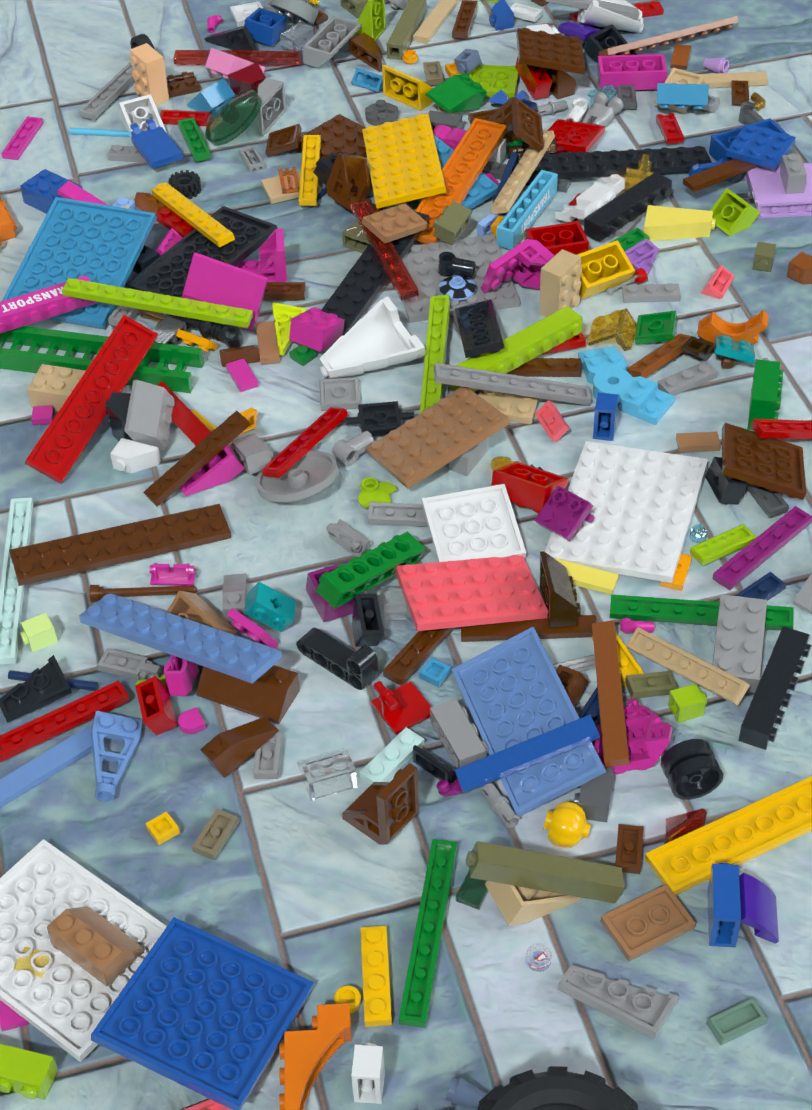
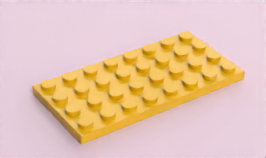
[362,114,446,209]

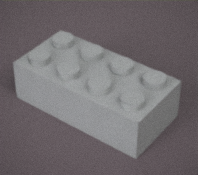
[712,594,767,693]

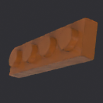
[627,334,691,378]

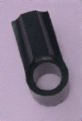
[438,252,476,278]

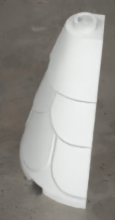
[319,296,425,379]

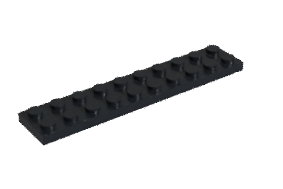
[537,146,712,179]
[321,211,430,336]

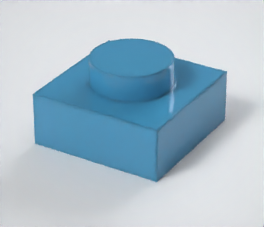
[419,657,451,688]

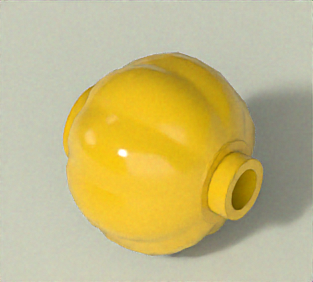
[543,801,591,848]

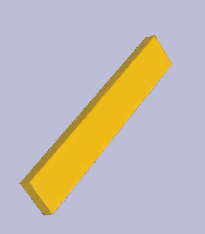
[299,135,321,206]

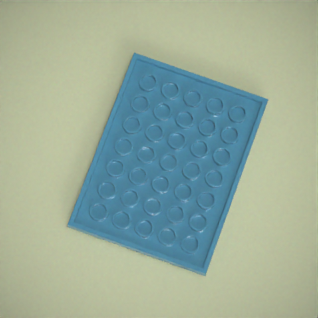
[2,197,157,329]

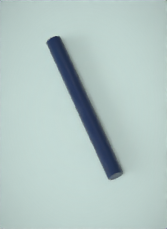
[8,670,98,691]

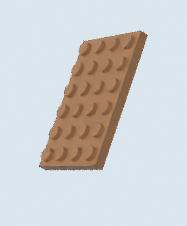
[366,387,510,489]

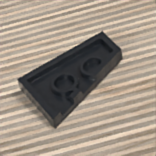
[0,655,72,723]

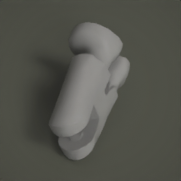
[582,92,623,126]

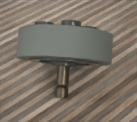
[270,0,319,25]

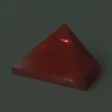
[664,808,707,844]

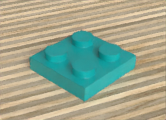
[713,335,755,364]

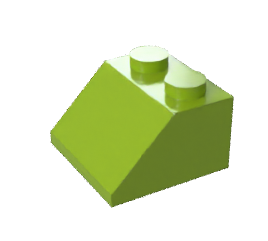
[710,188,761,236]

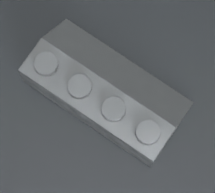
[303,16,362,68]

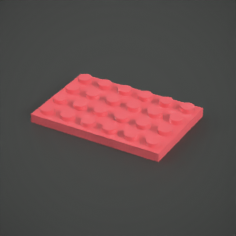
[395,555,548,631]

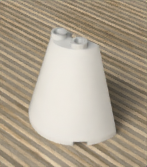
[577,0,644,33]

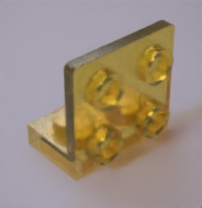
[587,308,637,351]

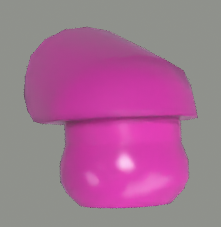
[207,15,223,33]
[620,618,655,634]

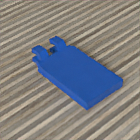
[130,118,183,169]

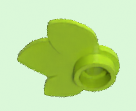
[358,477,397,509]

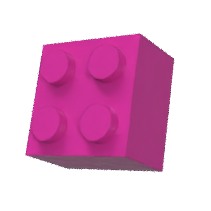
[289,307,344,352]

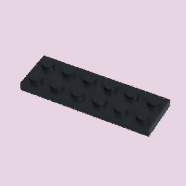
[455,299,504,358]

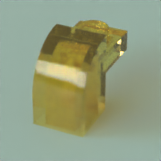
[622,154,654,192]

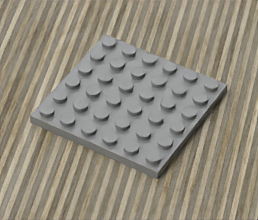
[393,234,520,323]

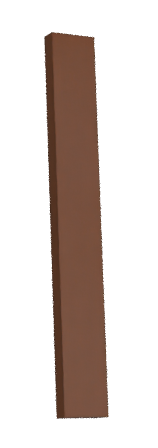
[592,620,630,767]

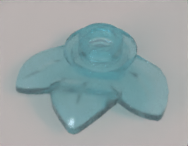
[587,85,617,106]

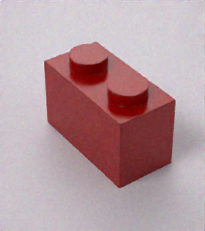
[135,676,177,736]

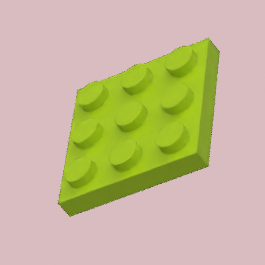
[469,65,519,98]

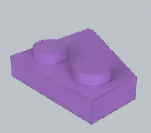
[624,238,659,275]

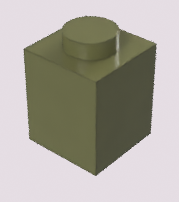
[752,242,776,272]

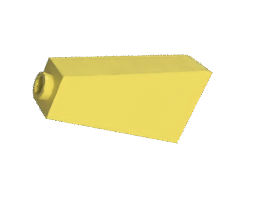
[644,205,716,241]

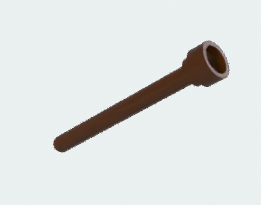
[90,585,197,602]

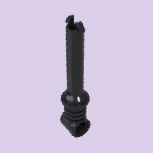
[157,312,244,348]

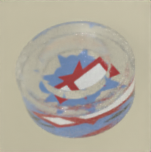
[525,944,552,972]

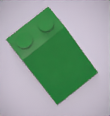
[426,73,487,113]

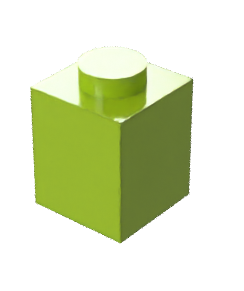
[668,683,707,723]

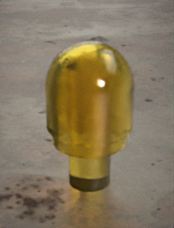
[491,456,519,470]

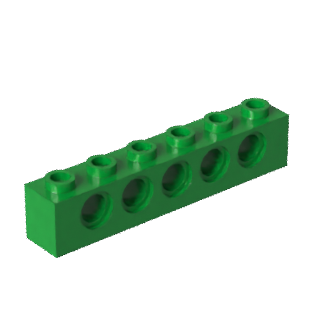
[316,531,426,609]

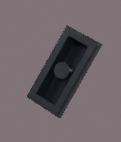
[413,745,457,783]

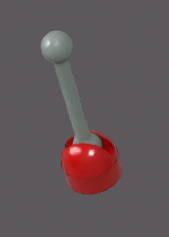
[606,268,648,295]

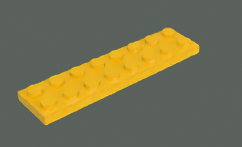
[645,776,812,896]

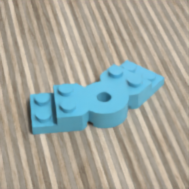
[578,346,675,425]

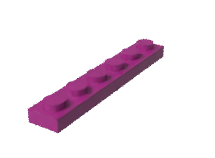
[712,506,812,590]

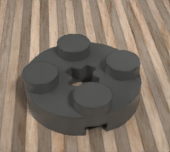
[365,100,398,126]

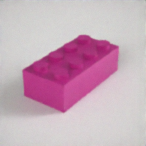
[597,54,667,92]

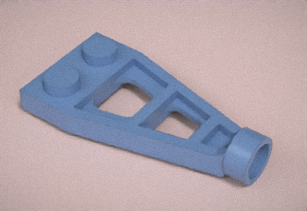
[91,711,143,802]

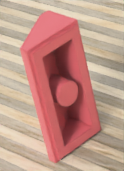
[701,265,735,299]

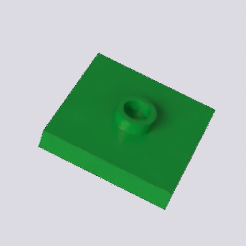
[635,311,677,345]

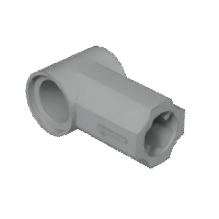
[332,431,375,466]

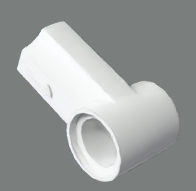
[564,98,588,122]

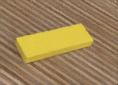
[556,558,619,595]

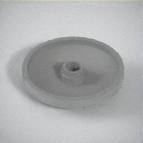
[255,451,338,502]

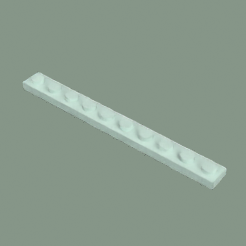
[0,498,33,665]

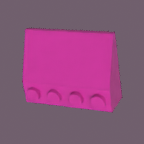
[182,252,268,331]

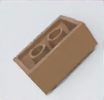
[167,591,237,666]
[47,907,145,987]

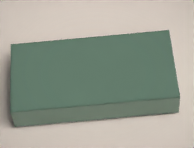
[706,997,768,1046]

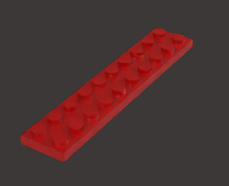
[25,315,158,484]

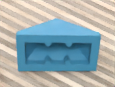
[351,68,383,93]

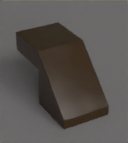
[681,336,714,361]

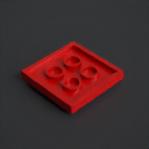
[547,119,605,152]

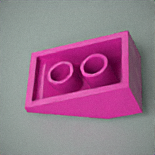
[180,444,245,496]

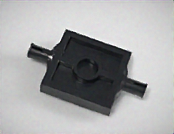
[345,401,414,437]

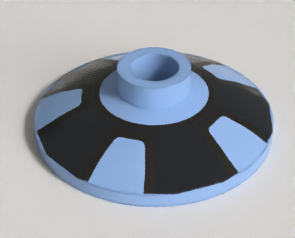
[439,275,476,301]

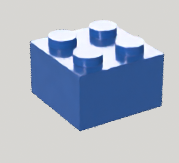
[244,7,287,46]

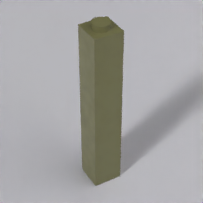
[387,0,427,60]
[466,841,625,903]

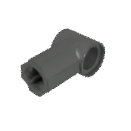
[738,102,764,125]

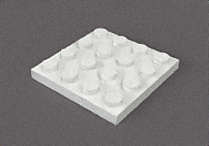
[422,484,526,562]

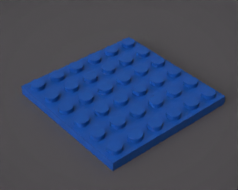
[91,917,314,1110]

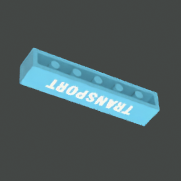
[497,170,558,249]

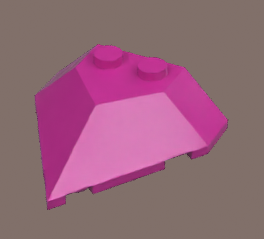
[591,698,672,774]

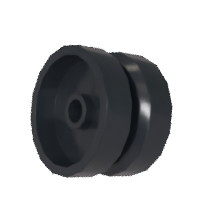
[660,739,724,800]

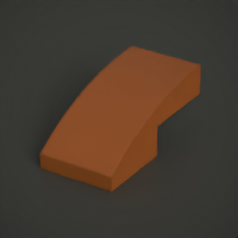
[670,44,692,70]

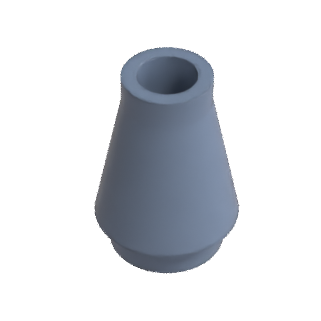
[445,1077,488,1108]

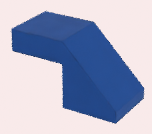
[488,89,529,105]

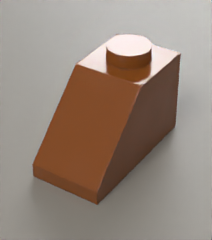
[787,252,812,284]

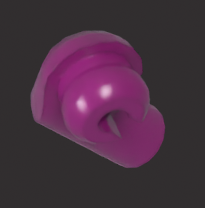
[437,778,463,797]

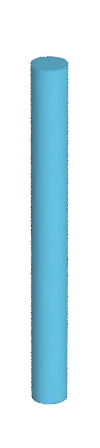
[69,128,130,137]

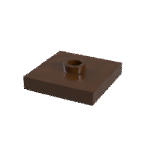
[265,124,302,157]

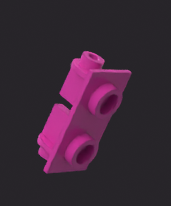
[149,563,196,585]

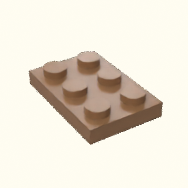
[362,203,428,243]
[600,884,696,962]

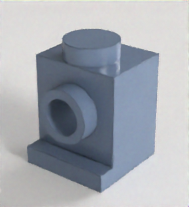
[454,49,482,73]

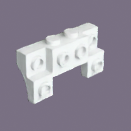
[555,177,625,222]

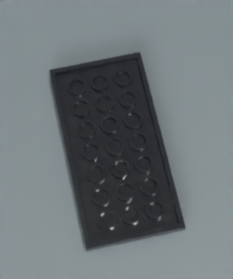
[127,206,278,298]

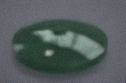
[205,90,262,146]

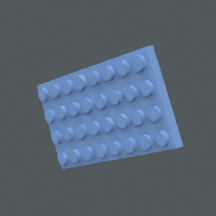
[451,627,606,817]

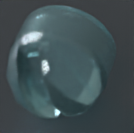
[690,524,708,543]

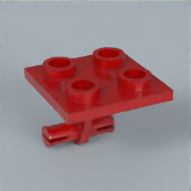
[371,681,432,735]

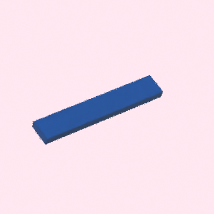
[455,714,600,793]

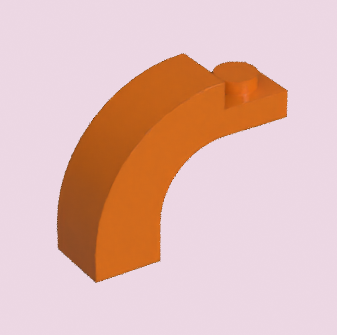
[697,310,769,345]

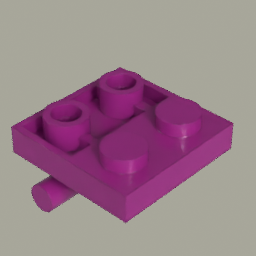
[534,485,595,542]

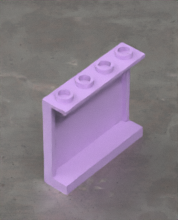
[744,163,812,219]

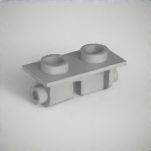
[326,519,370,557]

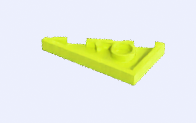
[272,302,307,356]

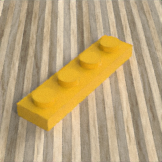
[360,926,392,1027]

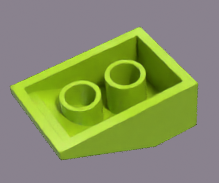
[355,0,386,42]

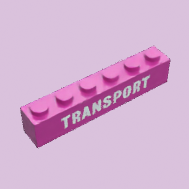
[0,275,97,333]

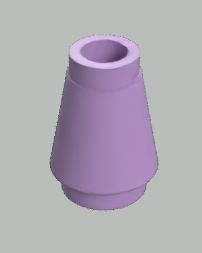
[703,58,729,73]

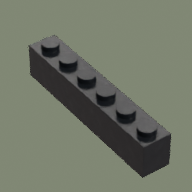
[584,172,672,242]
[738,626,812,750]

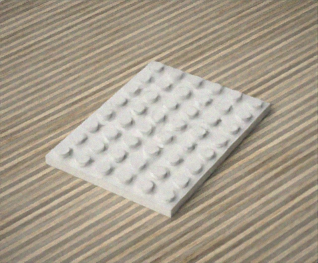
[545,441,708,583]
[0,839,167,1062]

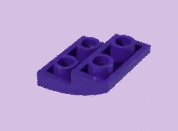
[558,20,600,41]
[739,872,779,944]

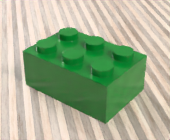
[747,359,784,430]

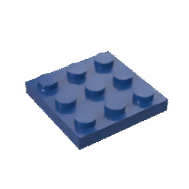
[726,124,796,170]

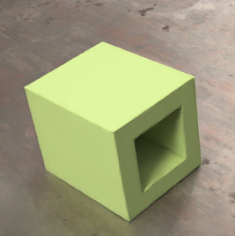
[20,613,58,652]

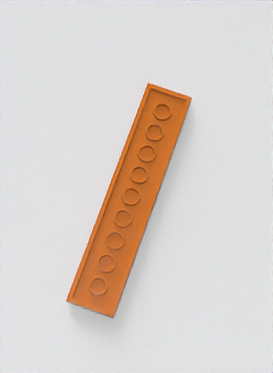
[415,118,507,244]

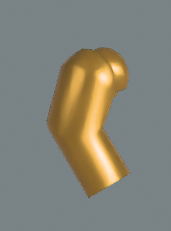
[751,92,766,111]

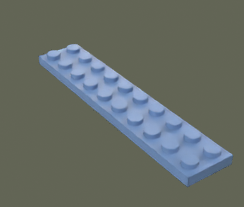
[79,594,282,683]

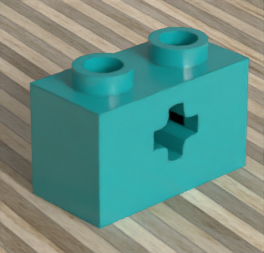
[244,582,296,632]

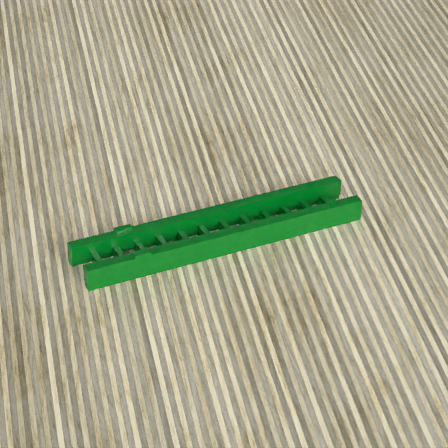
[0,326,204,393]

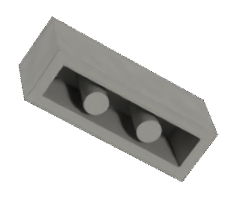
[430,699,489,769]

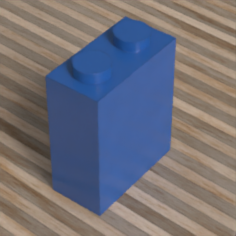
[707,863,741,947]

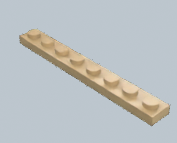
[490,130,555,214]

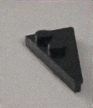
[204,26,260,57]

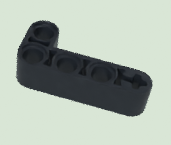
[296,627,378,690]

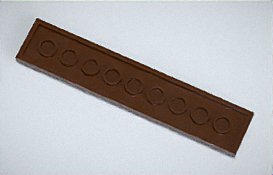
[9,504,231,586]

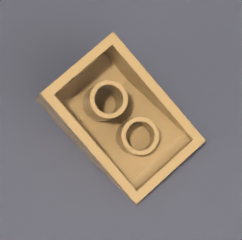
[485,881,581,926]

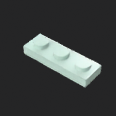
[360,727,425,785]

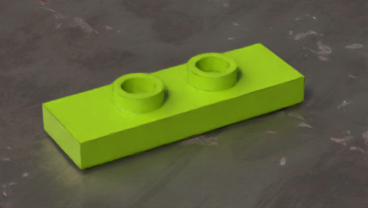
[690,524,757,566]

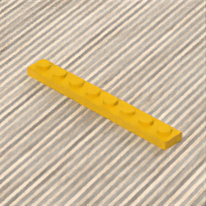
[151,182,235,248]

